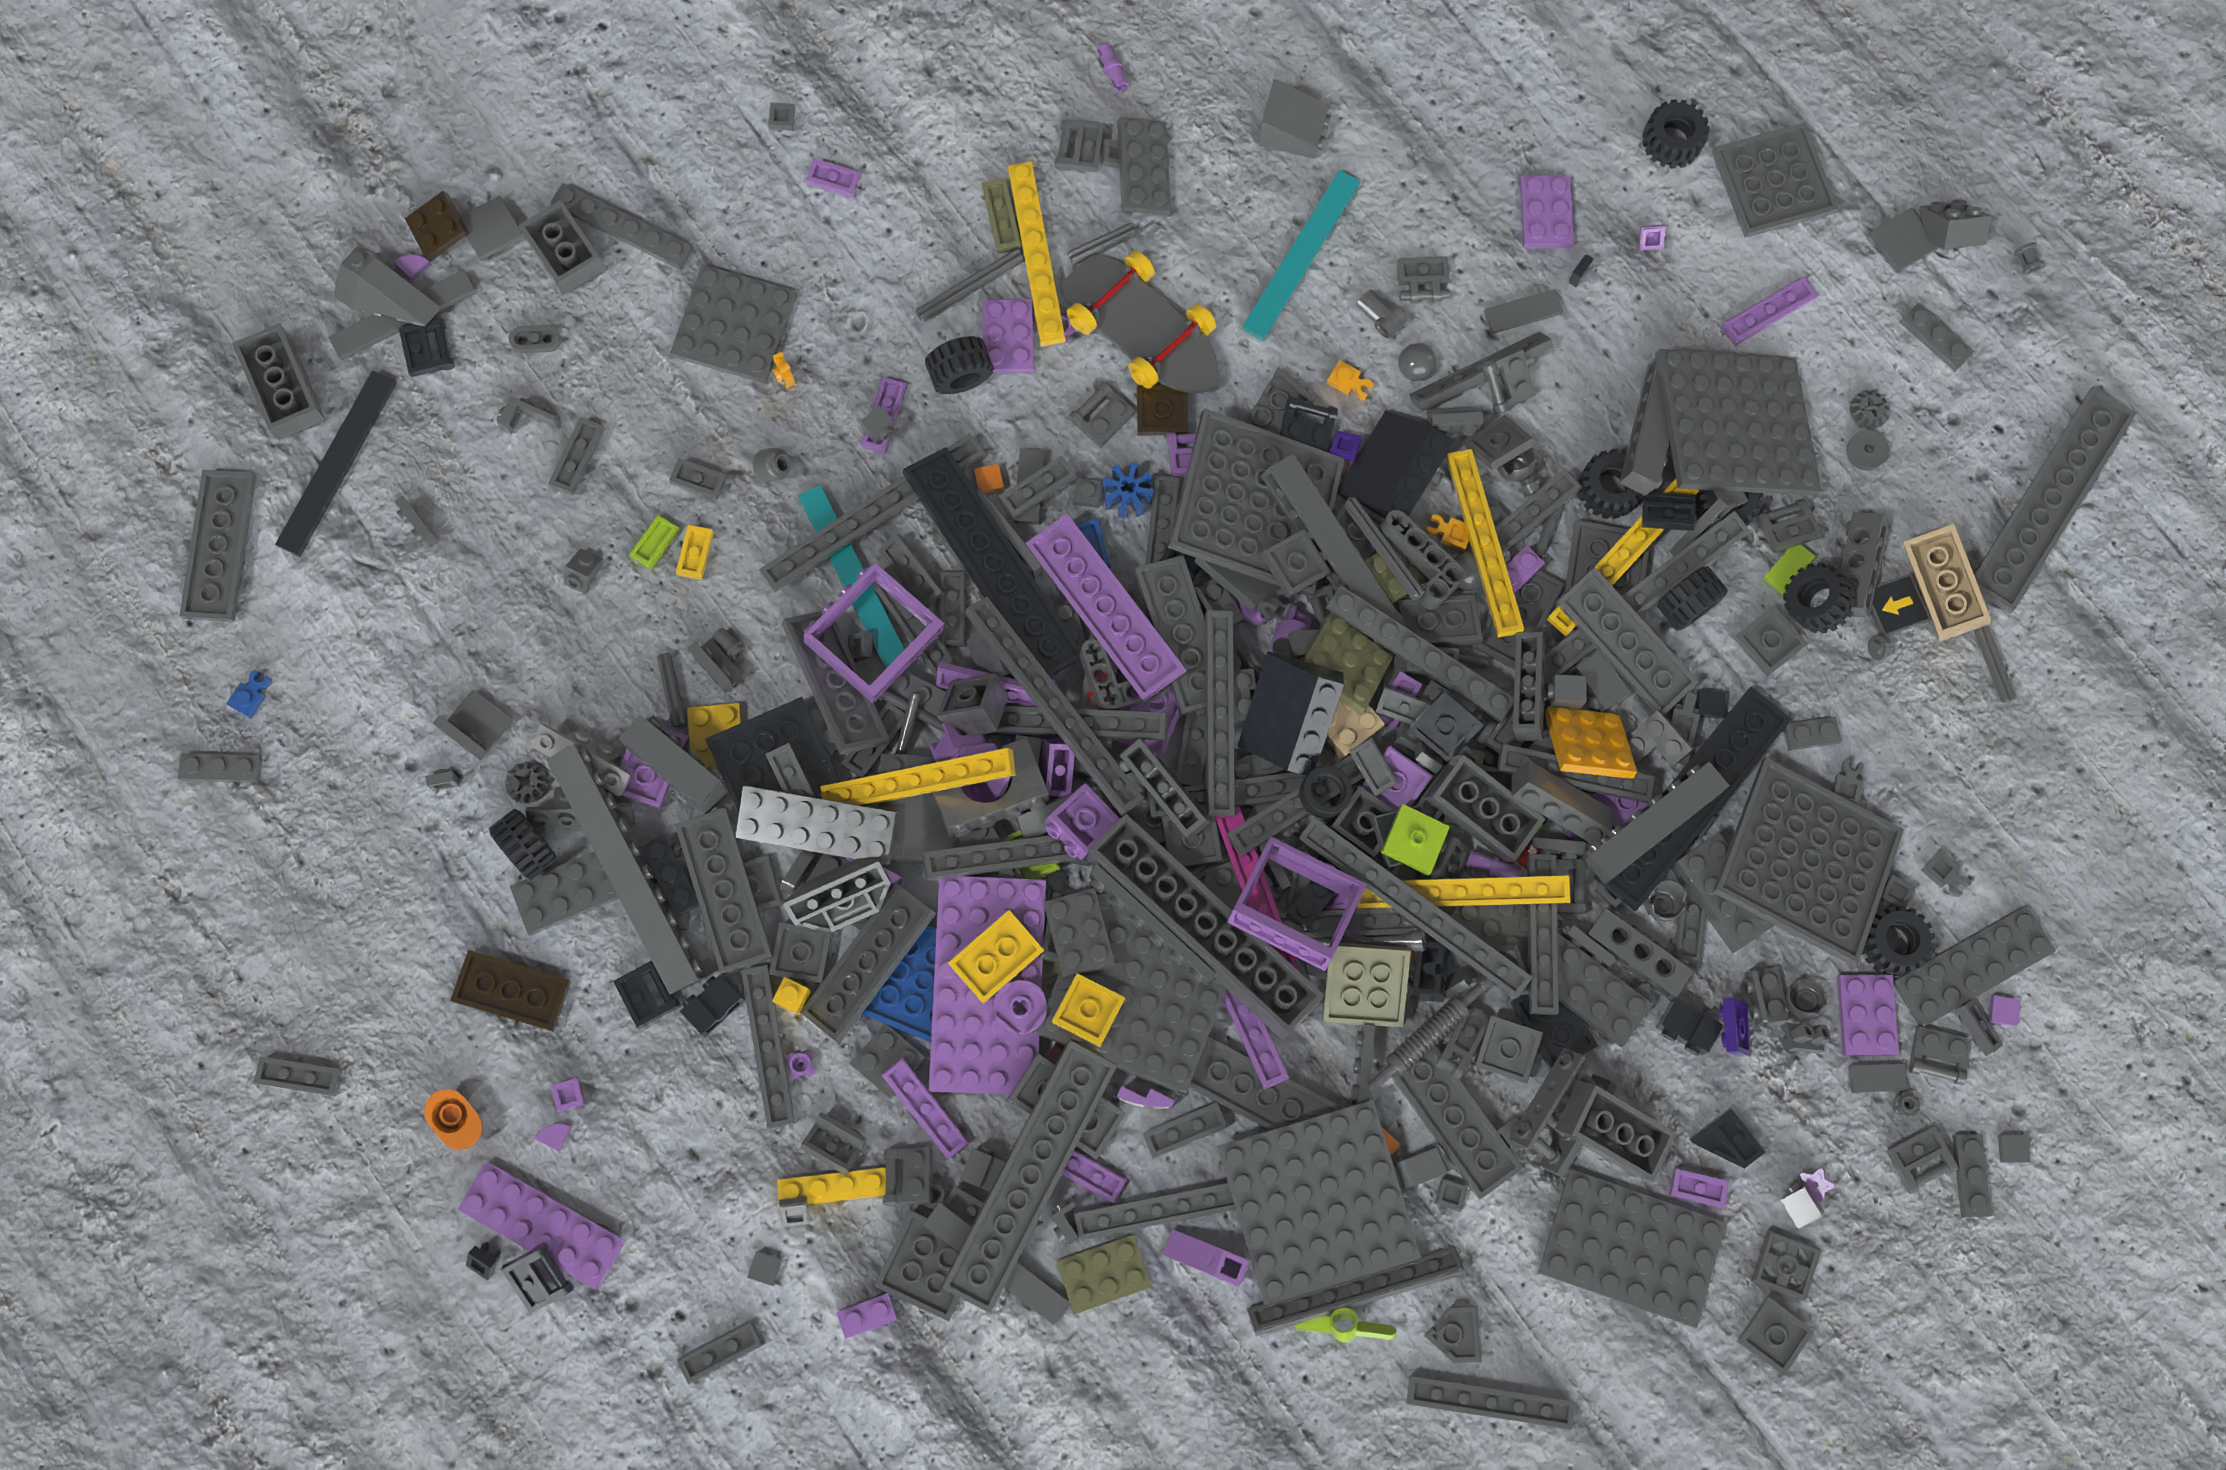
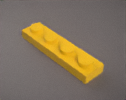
[777,1168,886,1205]

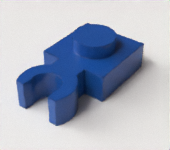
[226,669,272,719]

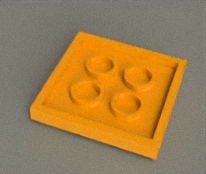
[1544,706,1637,779]

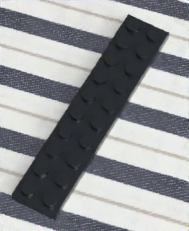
[902,447,1081,677]
[1593,687,1792,911]

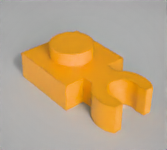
[772,351,796,389]
[1326,360,1374,401]
[1426,514,1469,552]

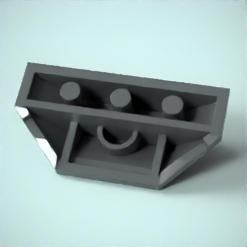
[782,859,891,933]

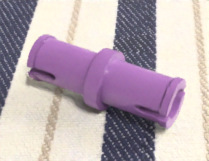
[1097,43,1129,92]
[1466,849,1522,878]

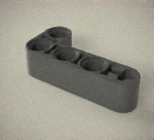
[1379,510,1465,610]

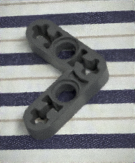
[1079,639,1170,711]

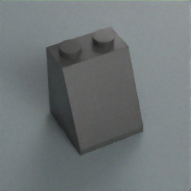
[1258,79,1331,159]

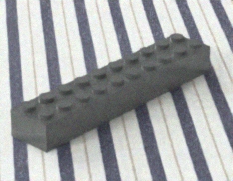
[1087,814,1324,1041]

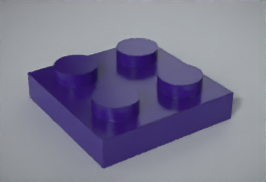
[1720,997,1751,1057]

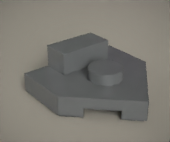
[1424,1305,1482,1363]

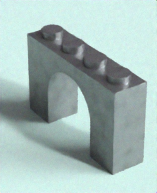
[932,738,1049,838]

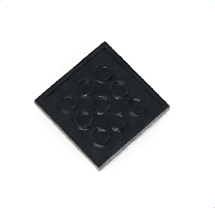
[705,697,840,814]

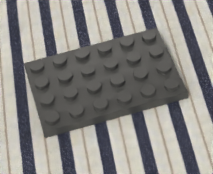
[1538,1169,1726,1328]

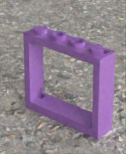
[804,563,944,704]
[1227,836,1367,971]

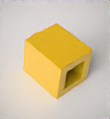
[772,977,812,1017]

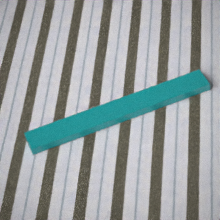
[1242,170,1361,341]
[798,485,905,669]

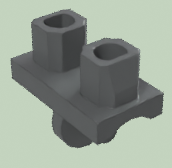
[1780,1023,1831,1055]

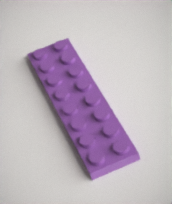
[1026,513,1186,702]

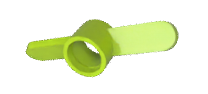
[1294,1307,1397,1342]

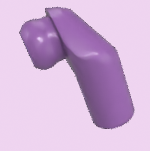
[1239,600,1268,626]

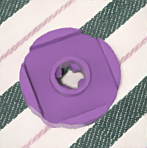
[993,980,1047,1034]

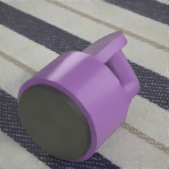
[1270,603,1314,660]

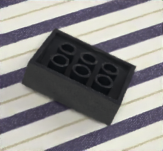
[1337,410,1455,519]
[1237,651,1344,776]

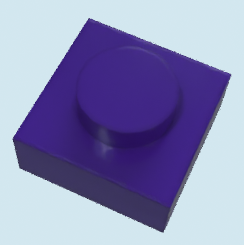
[1330,430,1362,462]

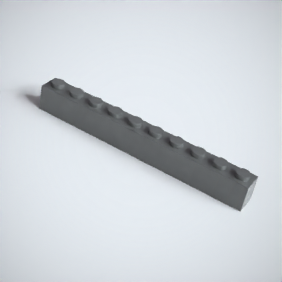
[546,744,704,994]

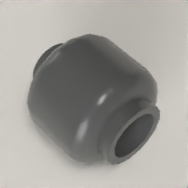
[753,447,791,482]

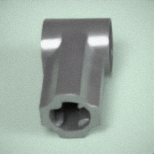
[1356,289,1407,339]

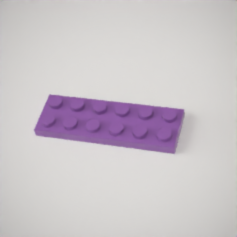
[457,1161,626,1290]

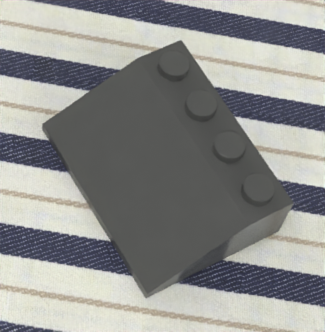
[879,754,959,864]

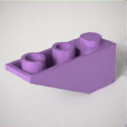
[1162,1229,1249,1287]

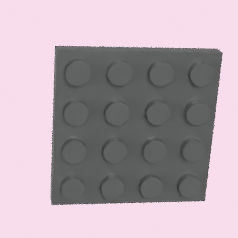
[1711,123,1839,238]
[670,265,797,384]

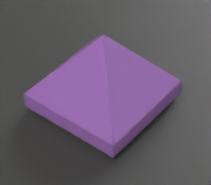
[1639,224,1666,251]

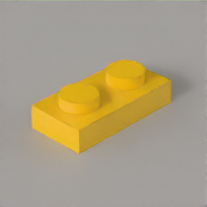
[676,525,714,580]

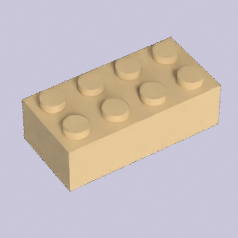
[1903,524,1991,642]
[1300,658,1385,761]

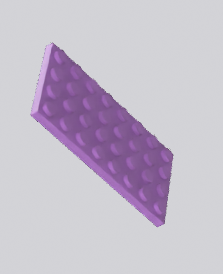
[929,876,1046,1094]

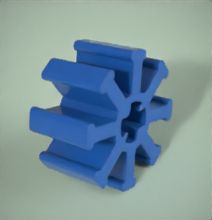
[1103,463,1153,519]

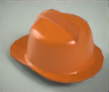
[424,1089,482,1150]

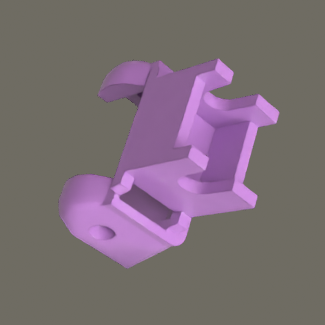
[929,722,1010,803]

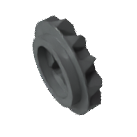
[1850,389,1891,429]
[504,761,547,803]

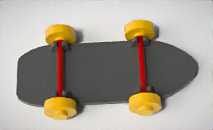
[1062,251,1219,393]

